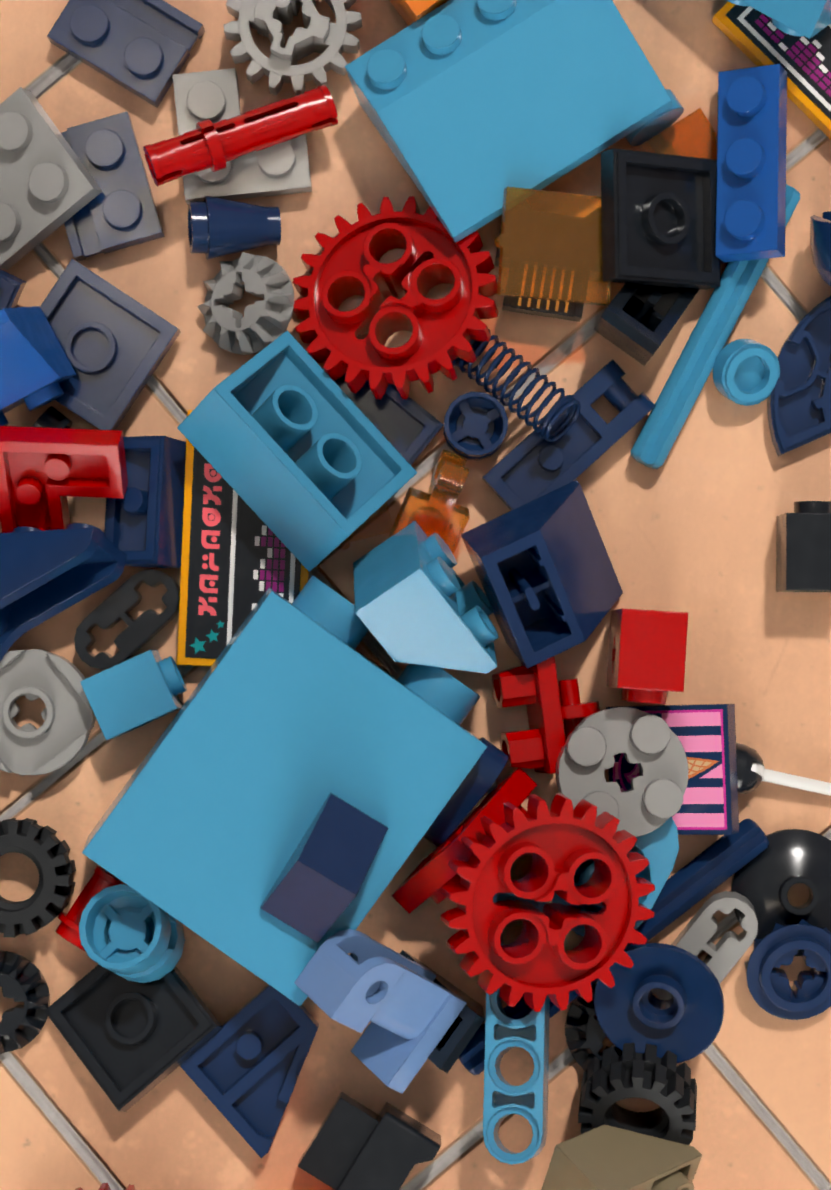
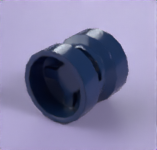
[443,392,508,461]

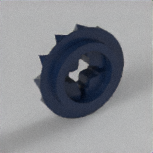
[744,919,831,1020]

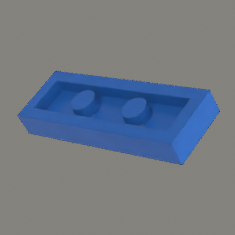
[715,64,787,263]

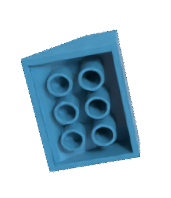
[345,0,673,243]

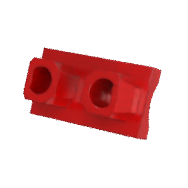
[492,656,600,774]

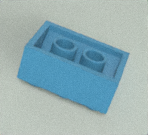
[177,330,417,572]

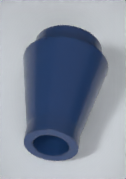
[188,196,281,260]

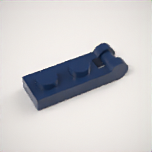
[482,360,655,511]

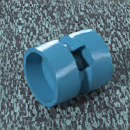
[79,884,185,983]

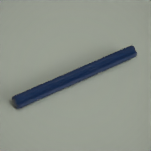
[458,819,769,1075]

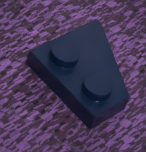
[180,984,319,1158]

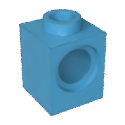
[80,650,187,741]

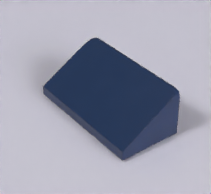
[104,436,186,568]

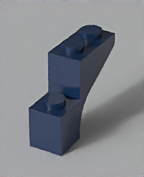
[0,523,127,662]

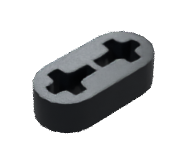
[74,569,180,669]

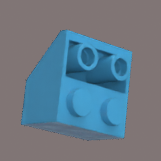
[353,520,499,674]

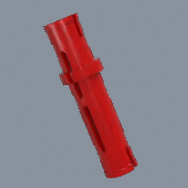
[143,85,338,187]

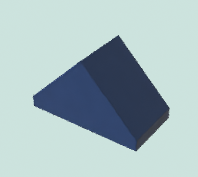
[260,792,388,943]

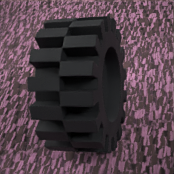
[0,818,76,938]
[578,1043,697,1145]

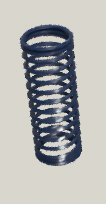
[452,329,581,442]

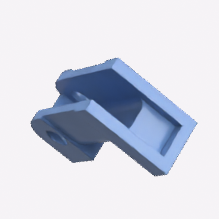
[294,929,467,1094]

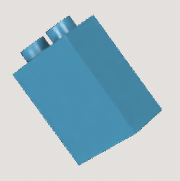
[82,575,488,1007]

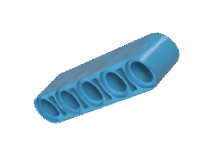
[483,853,552,1165]

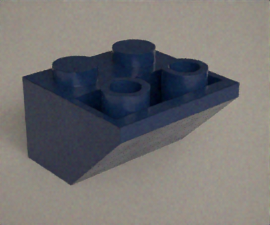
[461,480,623,669]

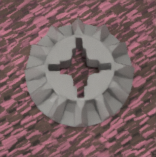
[197,252,294,355]

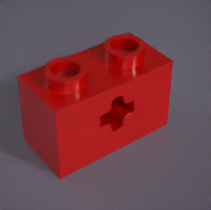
[606,608,688,704]

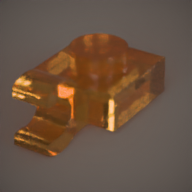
[387,449,470,554]

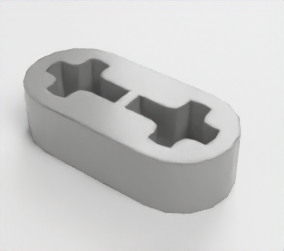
[665,891,758,998]

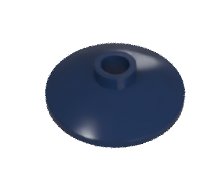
[594,943,724,1063]

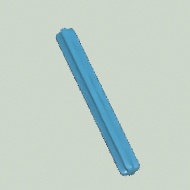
[631,184,800,469]

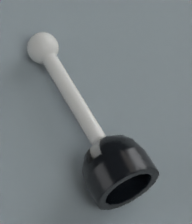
[736,743,831,796]

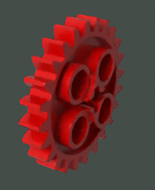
[292,196,500,400]
[440,793,655,1012]

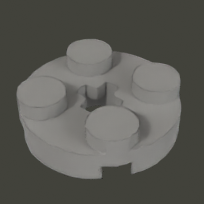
[0,649,96,776]
[556,707,688,837]

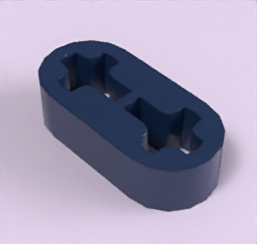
[423,737,509,847]

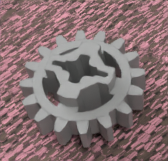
[224,0,362,96]

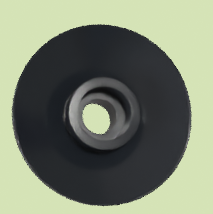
[731,829,831,956]

